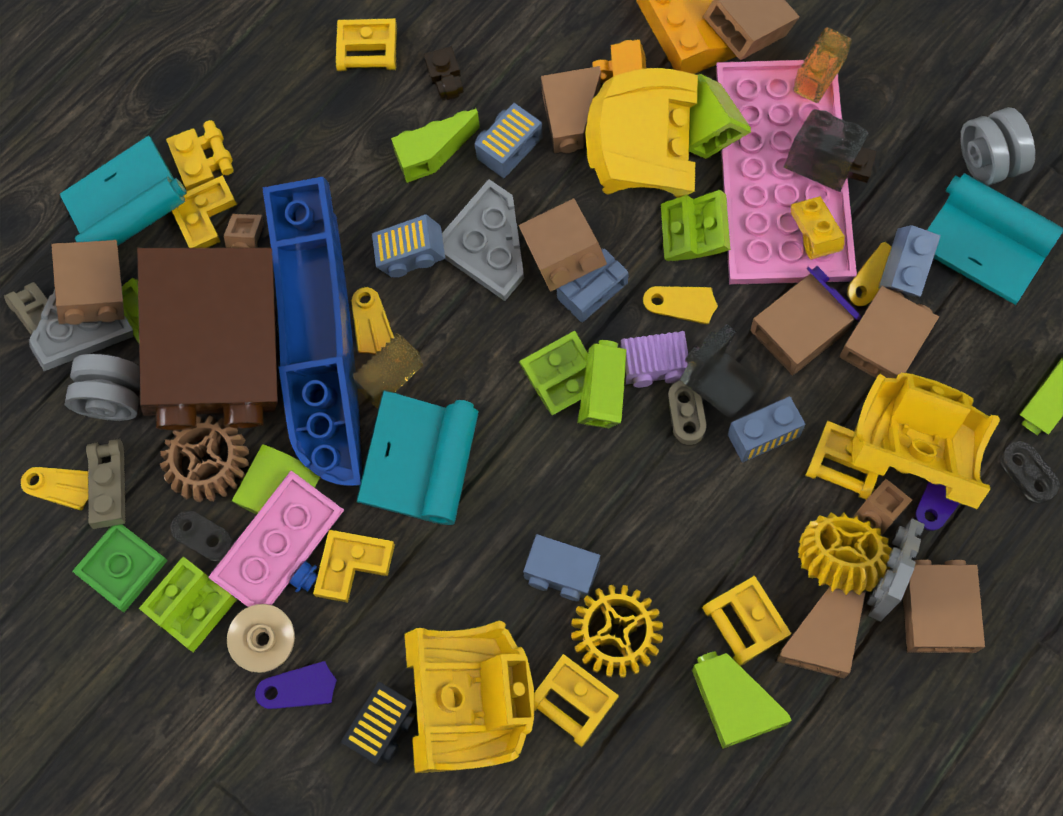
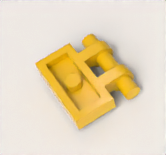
[166,120,234,191]

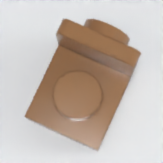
[224,214,264,248]
[854,479,912,536]

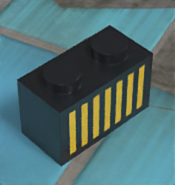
[341,682,417,767]

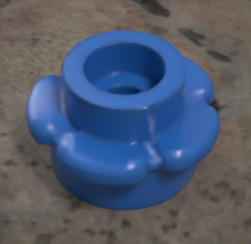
[289,561,318,592]

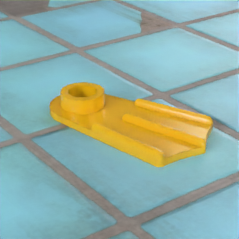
[847,242,892,306]
[643,286,718,324]
[351,287,396,355]
[21,467,88,511]

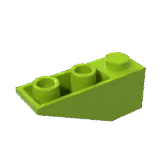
[391,109,480,183]

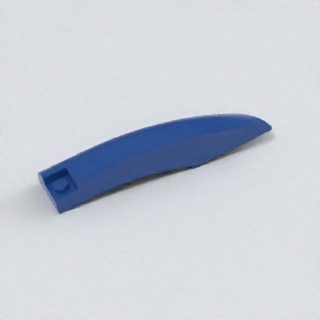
[263,177,362,486]

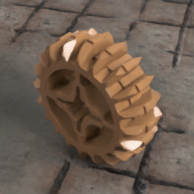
[160,415,249,503]

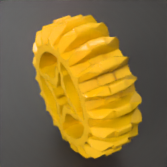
[798,512,892,595]
[571,585,663,678]

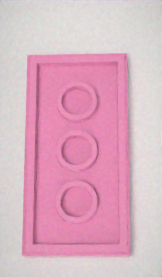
[208,471,344,607]

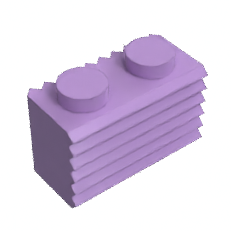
[620,331,691,388]

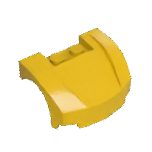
[585,68,698,198]
[852,372,1000,509]
[404,621,534,773]

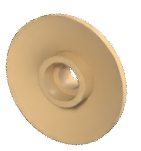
[227,604,295,673]

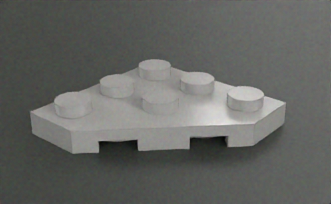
[442,179,524,301]
[29,290,133,371]
[867,519,924,622]

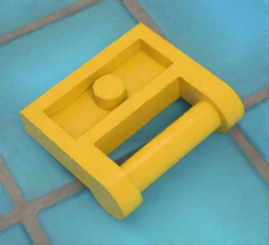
[336,18,397,71]
[805,421,879,500]
[702,576,791,666]
[534,654,619,748]

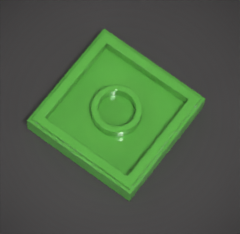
[72,524,168,612]

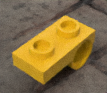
[791,196,845,260]

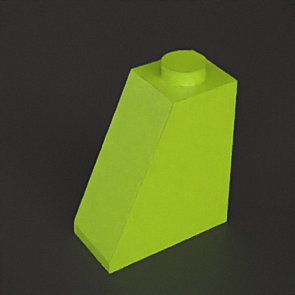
[689,74,751,159]
[577,340,626,429]
[1019,357,1063,436]
[692,651,792,749]

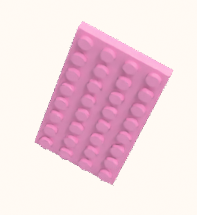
[716,59,857,284]

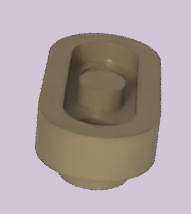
[668,380,706,445]

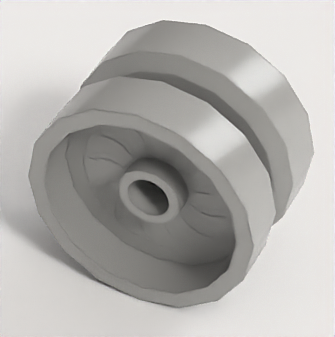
[961,107,1035,186]
[64,354,140,421]

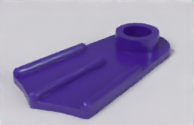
[806,266,862,323]
[915,482,960,531]
[255,661,337,709]

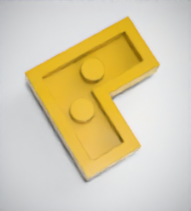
[172,175,237,248]
[313,530,395,603]

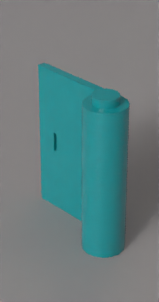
[60,135,187,246]
[927,173,1063,305]
[356,390,479,525]

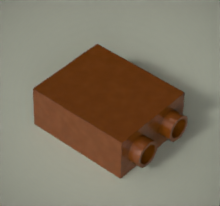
[137,248,277,430]

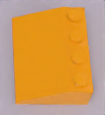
[636,0,737,74]

